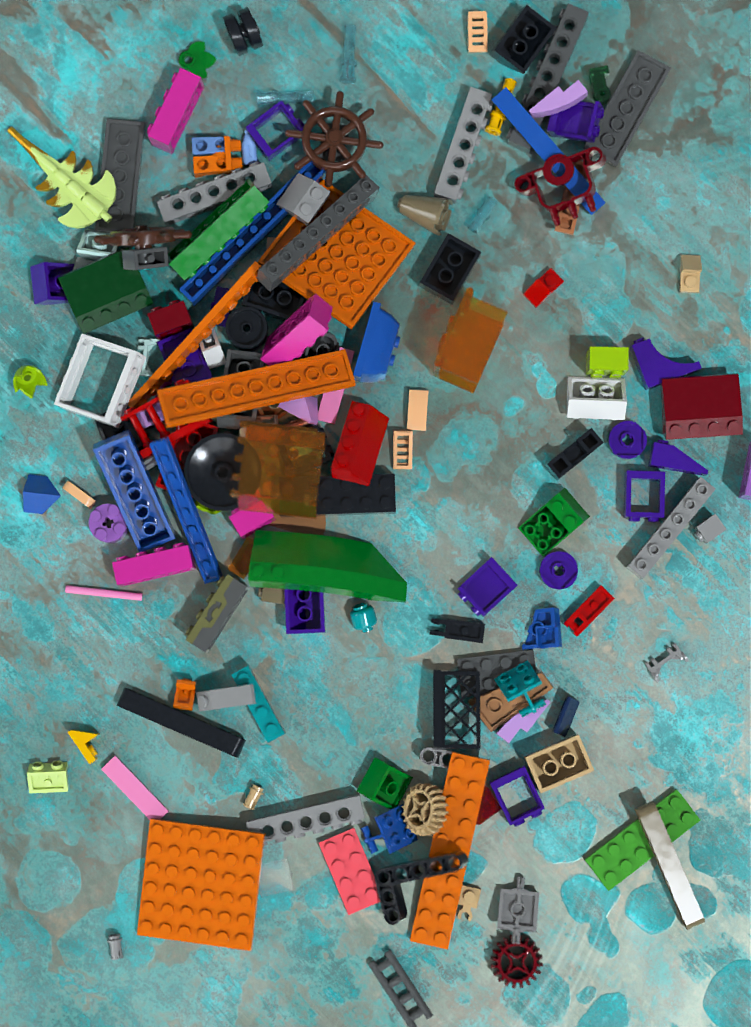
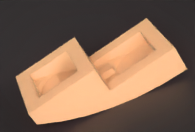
[407,389,428,431]

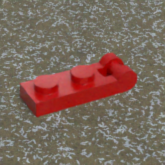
[563,585,615,637]

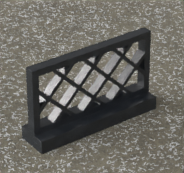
[433,670,480,750]

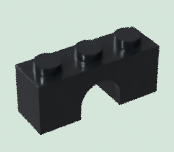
[545,428,604,481]

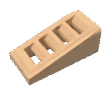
[468,11,487,53]
[393,429,413,469]

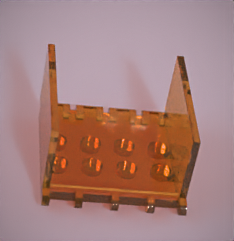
[433,287,508,394]
[230,421,325,519]

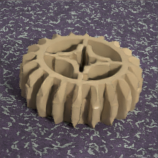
[401,783,449,836]

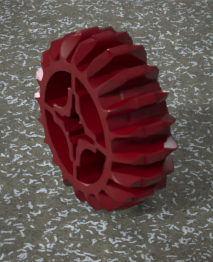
[490,935,543,988]

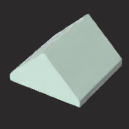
[77,228,121,260]

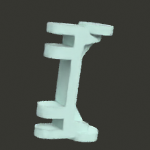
[137,339,161,378]

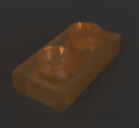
[227,537,254,579]

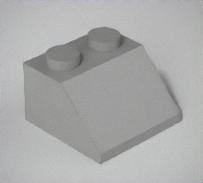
[276,173,330,226]

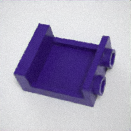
[547,101,604,143]
[457,557,518,617]

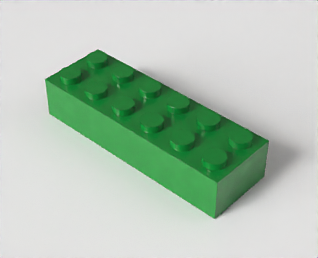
[168,179,269,280]

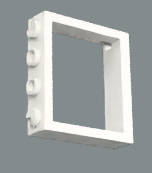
[54,334,146,428]

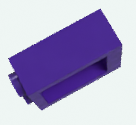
[245,100,304,161]
[624,470,665,522]
[489,766,545,827]

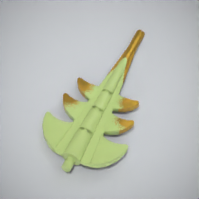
[7,127,117,229]

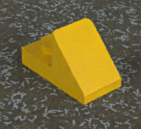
[68,730,100,764]

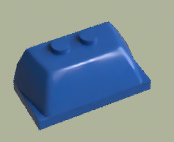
[353,301,401,383]

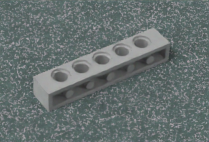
[434,87,494,204]
[157,162,273,226]
[626,477,716,579]
[246,794,365,846]

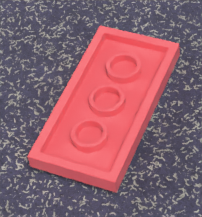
[319,828,380,915]

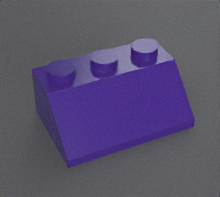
[284,589,326,634]

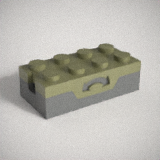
[185,574,249,653]

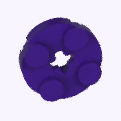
[608,421,647,460]
[539,551,578,590]

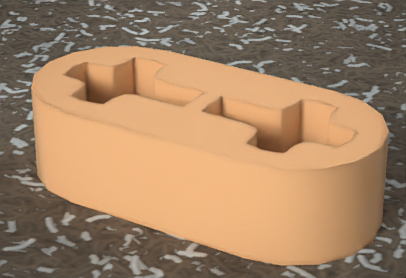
[62,480,97,509]

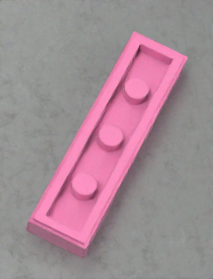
[318,347,355,425]
[101,755,169,820]

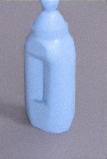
[241,130,257,166]

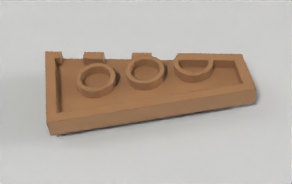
[468,671,553,732]

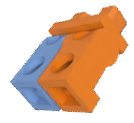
[192,136,243,178]

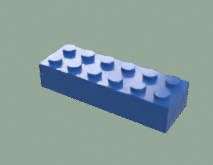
[93,429,175,552]

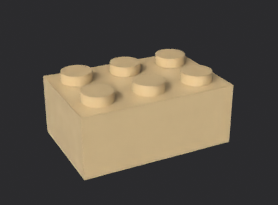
[524,734,594,794]

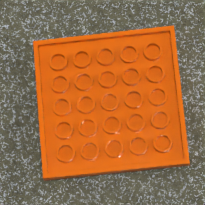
[257,179,416,330]
[137,818,265,951]

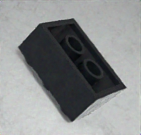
[490,5,557,74]

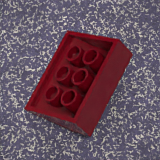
[661,373,743,440]

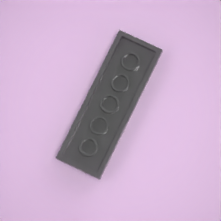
[583,50,671,167]
[95,119,145,233]

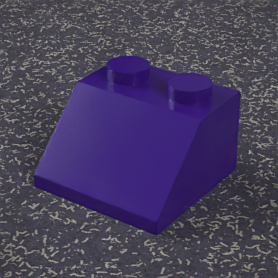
[30,262,75,305]

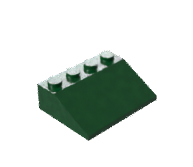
[58,247,154,334]

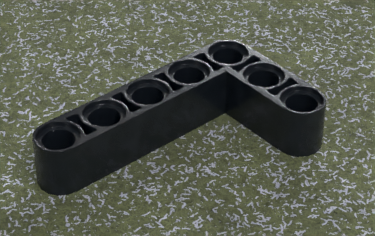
[375,851,468,925]

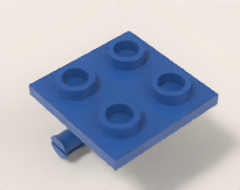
[360,804,418,854]

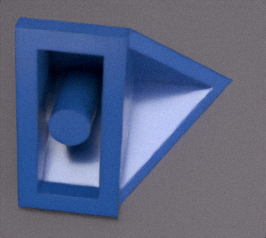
[23,474,61,514]

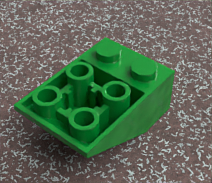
[518,488,590,557]

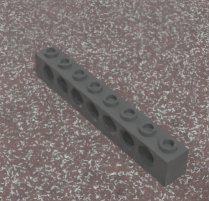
[506,3,589,154]
[257,175,380,292]

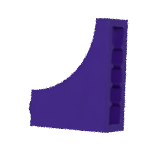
[630,338,702,390]

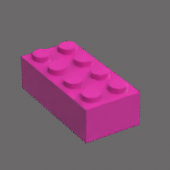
[147,68,204,154]
[260,293,333,366]
[112,543,196,587]

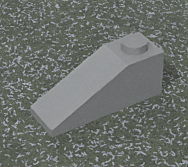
[197,684,256,712]

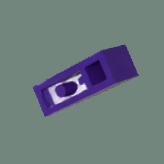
[648,440,708,476]

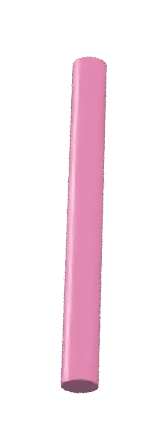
[65,585,143,601]

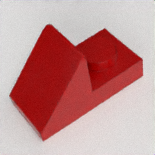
[523,268,564,308]

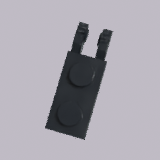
[429,618,485,643]

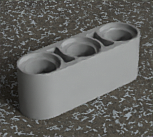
[420,747,470,768]

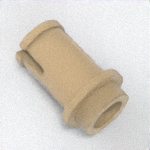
[243,784,264,810]

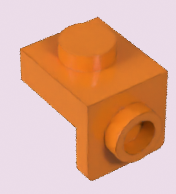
[173,679,196,711]

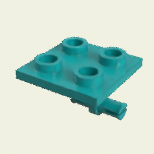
[494,660,546,718]

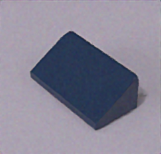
[552,696,580,737]

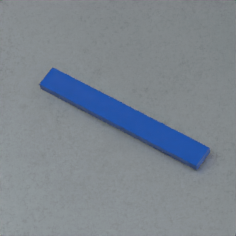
[492,87,606,215]
[149,437,223,584]

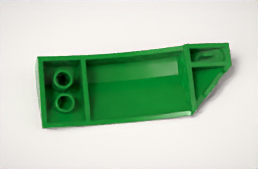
[248,530,407,603]

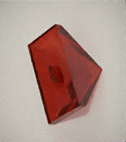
[476,785,501,825]

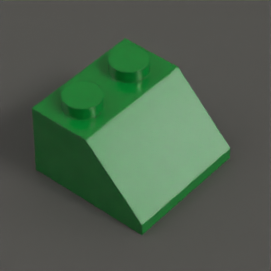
[357,757,413,810]

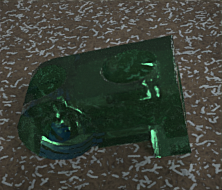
[588,65,611,105]

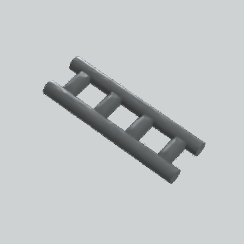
[368,949,433,1027]

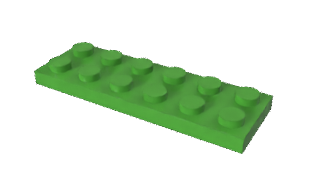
[584,789,701,891]

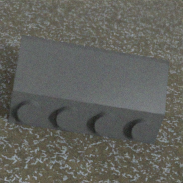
[217,349,265,430]

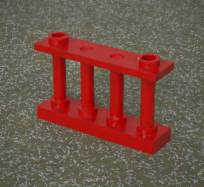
[120,378,213,458]

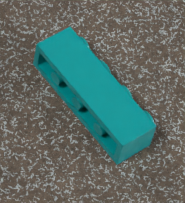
[231,665,286,743]

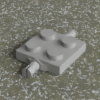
[497,877,539,944]

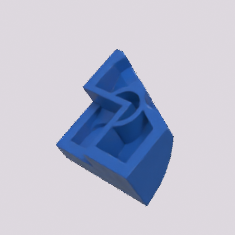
[522,607,562,650]

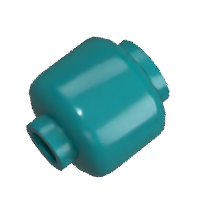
[350,602,377,633]

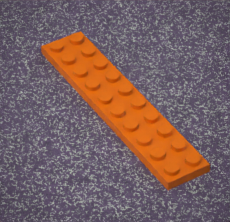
[157,349,356,428]
[410,751,490,950]

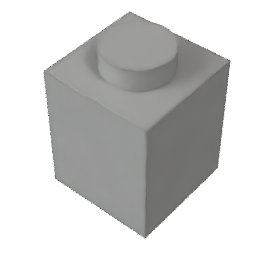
[694,514,726,544]

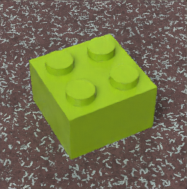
[586,346,629,379]

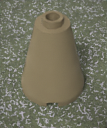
[398,195,453,236]

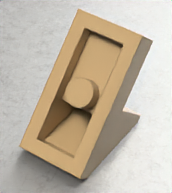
[679,255,702,294]

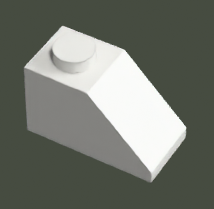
[199,328,226,369]

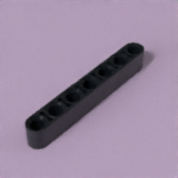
[117,687,246,758]

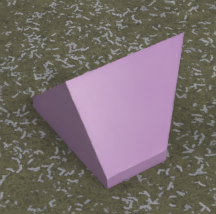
[278,396,318,425]

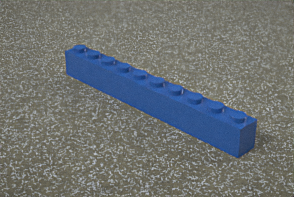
[179,162,326,306]

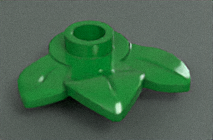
[179,42,217,79]

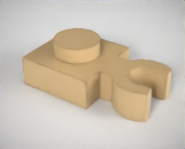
[457,884,481,921]

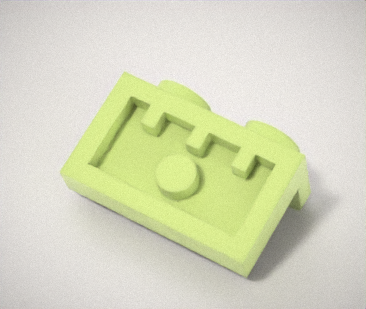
[27,761,69,793]

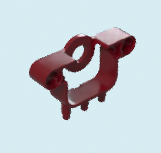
[514,147,606,226]

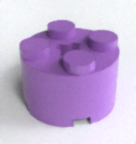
[89,504,129,543]

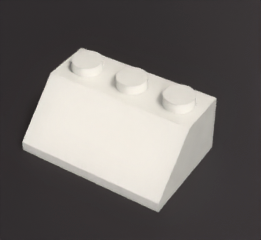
[567,376,627,420]

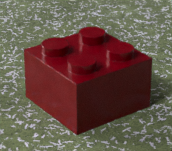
[148,300,195,340]

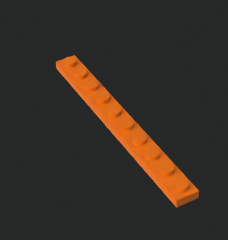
[128,261,262,409]

